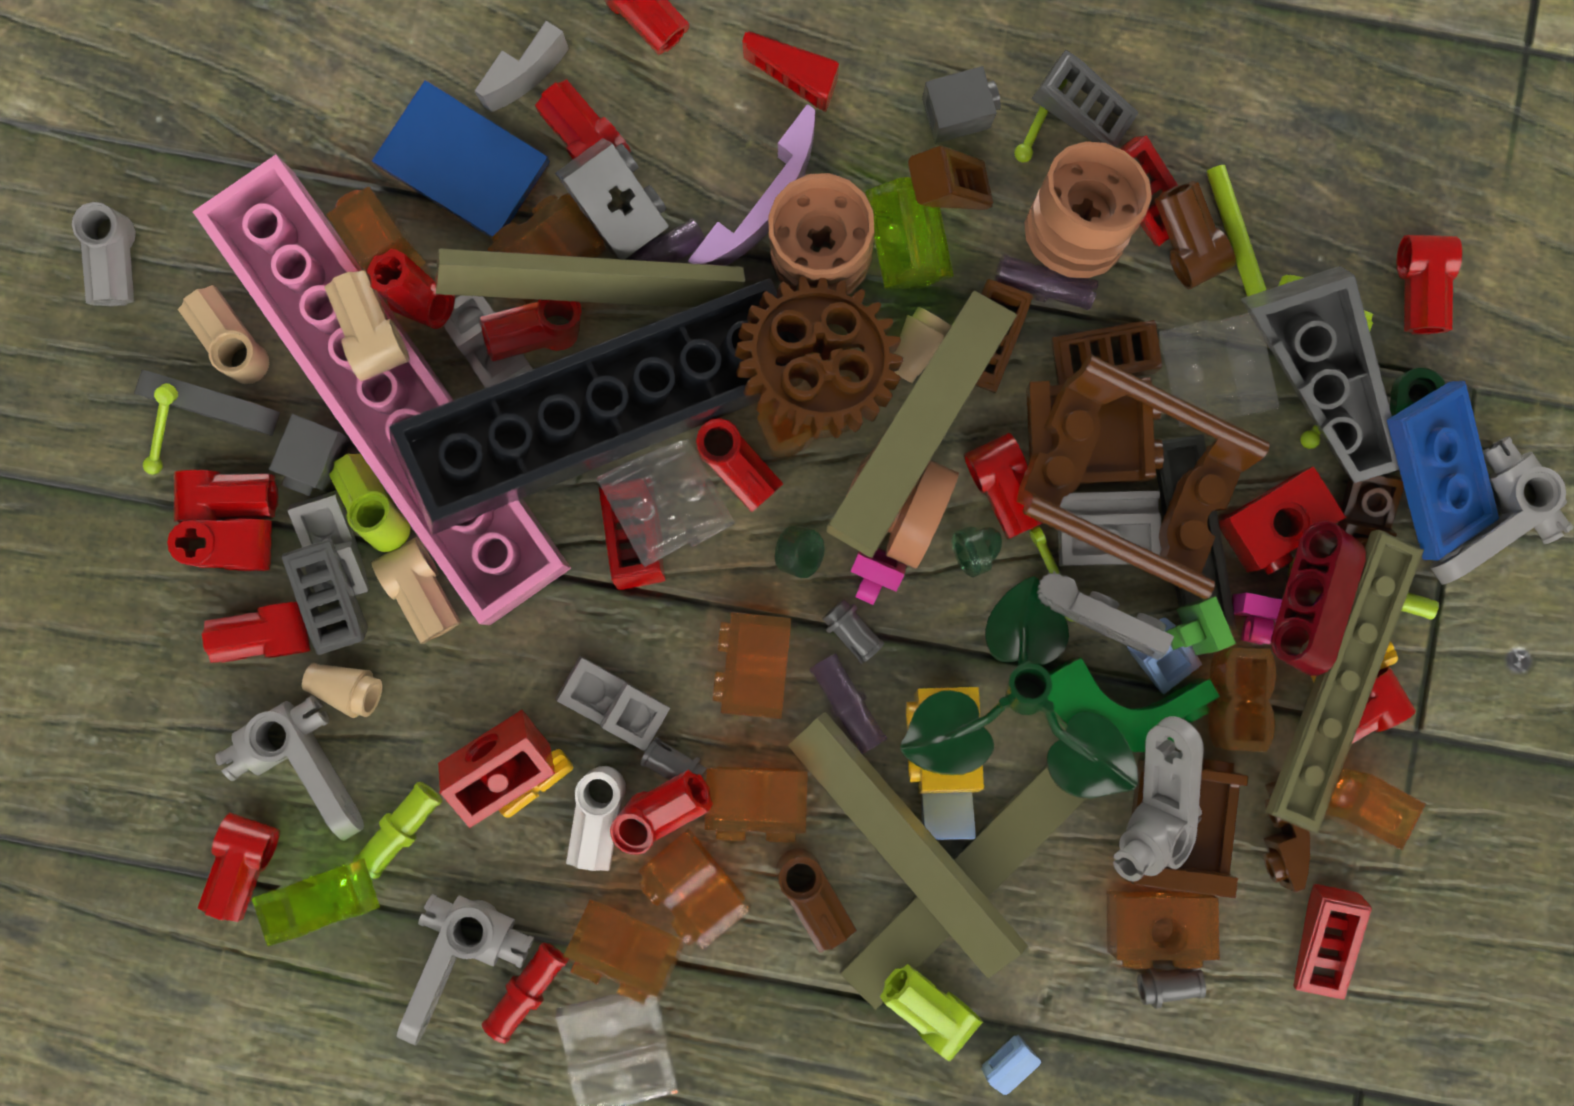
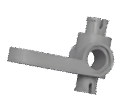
[1430,436,1574,584]
[215,695,364,841]
[1113,717,1203,881]
[396,894,534,1046]

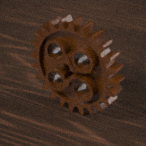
[735,276,903,439]

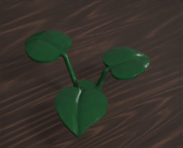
[900,576,1138,799]

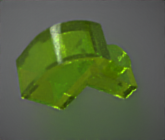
[251,858,380,947]

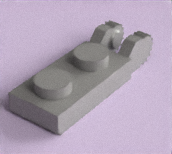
[1037,572,1174,660]

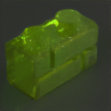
[865,177,954,289]

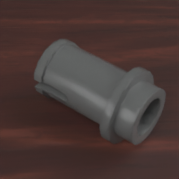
[822,599,885,664]
[640,737,708,780]
[1137,965,1206,1009]

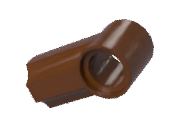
[1154,181,1236,290]
[776,848,857,953]

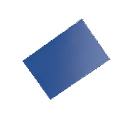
[372,80,550,242]
[1387,381,1499,561]

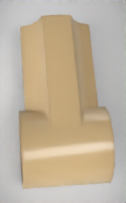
[324,270,410,381]
[178,285,269,384]
[371,537,461,644]

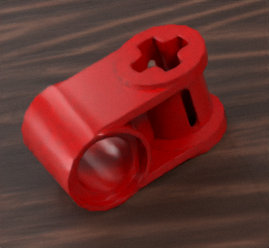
[167,519,272,571]

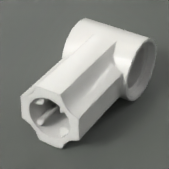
[566,766,626,871]

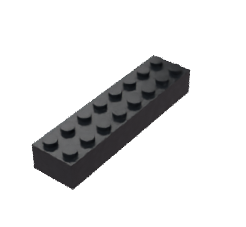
[389,278,804,535]

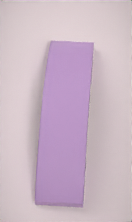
[688,104,815,266]

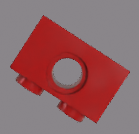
[1218,466,1346,574]
[438,709,555,828]

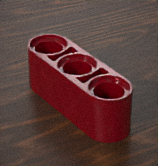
[1271,521,1366,676]

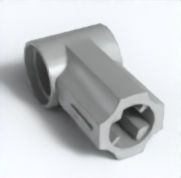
[72,202,136,306]

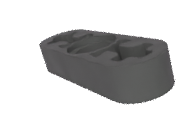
[134,370,280,436]

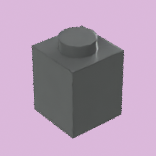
[922,66,1001,144]
[269,414,351,496]

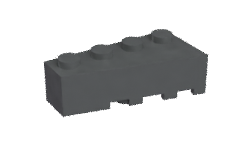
[1241,266,1399,483]

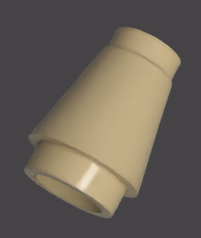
[893,306,951,384]
[302,663,382,718]

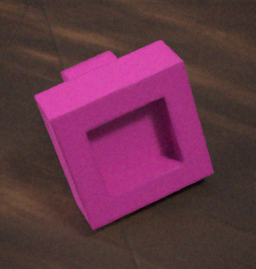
[850,548,907,605]
[1232,592,1282,645]

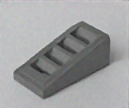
[1031,49,1139,147]
[282,538,368,655]

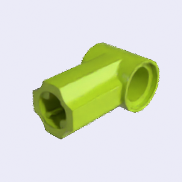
[329,453,411,552]
[880,964,983,1061]

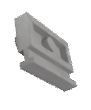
[1058,491,1162,566]

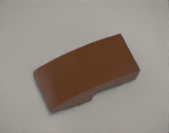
[1333,474,1404,552]
[1263,781,1310,893]

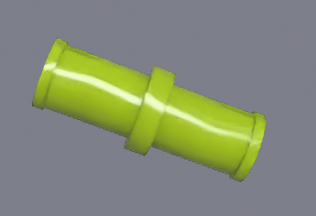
[353,782,443,879]

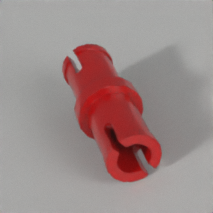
[481,942,568,1044]

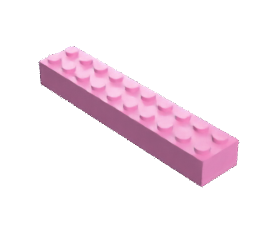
[193,155,571,625]

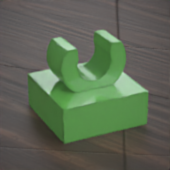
[1165,596,1236,655]

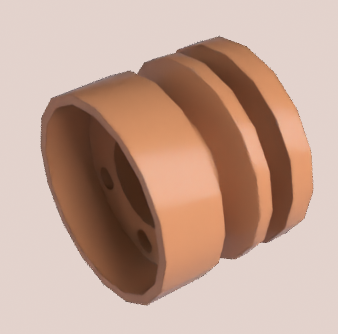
[1024,141,1152,278]
[768,173,874,295]
[846,438,959,569]

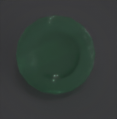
[774,526,825,578]
[952,526,1002,578]

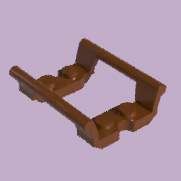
[1017,355,1270,599]

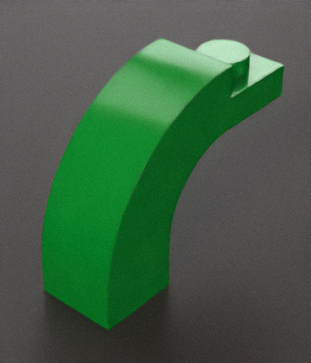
[1048,657,1220,752]

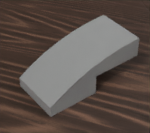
[475,21,569,112]
[443,295,533,388]
[287,490,369,606]
[555,655,670,752]

